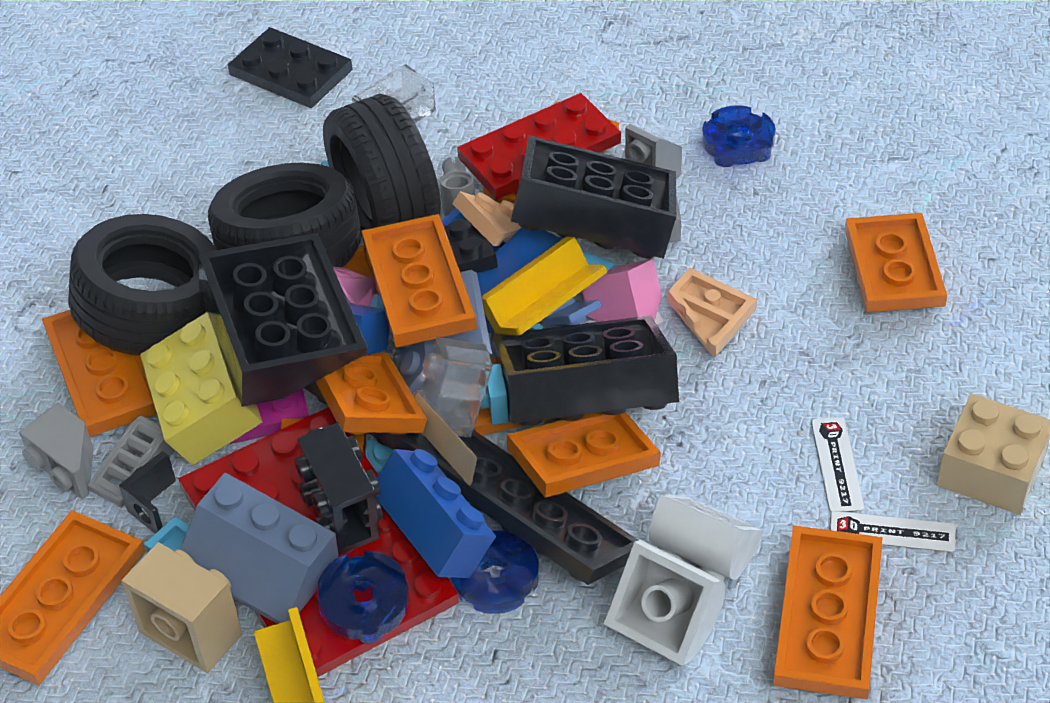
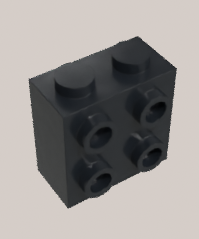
[294,422,383,555]

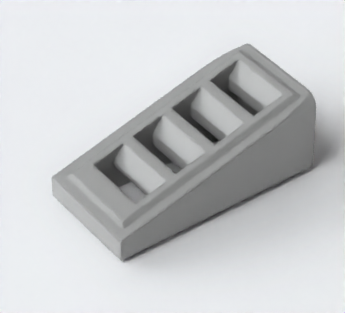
[88,416,176,508]

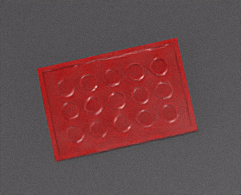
[178,407,459,677]

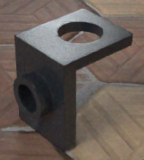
[119,451,176,534]

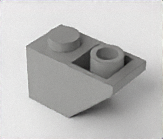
[625,124,682,179]
[19,402,94,500]

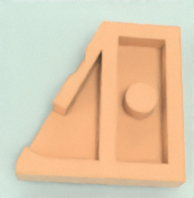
[452,191,521,246]
[668,268,757,357]

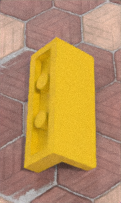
[481,237,608,335]
[254,607,325,703]

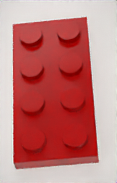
[457,93,621,200]

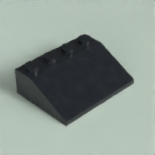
[510,136,677,259]
[198,233,368,407]
[492,315,679,426]

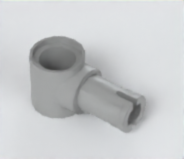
[440,157,475,217]

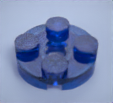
[702,105,776,167]
[451,530,539,614]
[318,551,410,643]

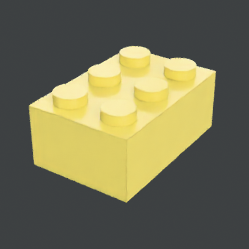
[140,312,263,465]

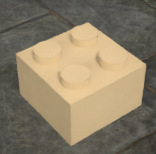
[936,393,1050,515]
[121,542,243,673]

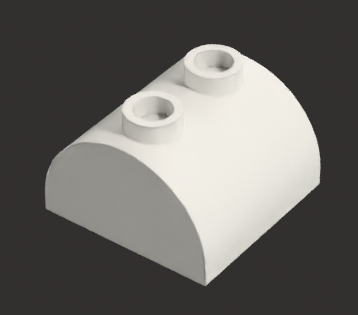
[649,494,764,581]
[604,540,726,666]

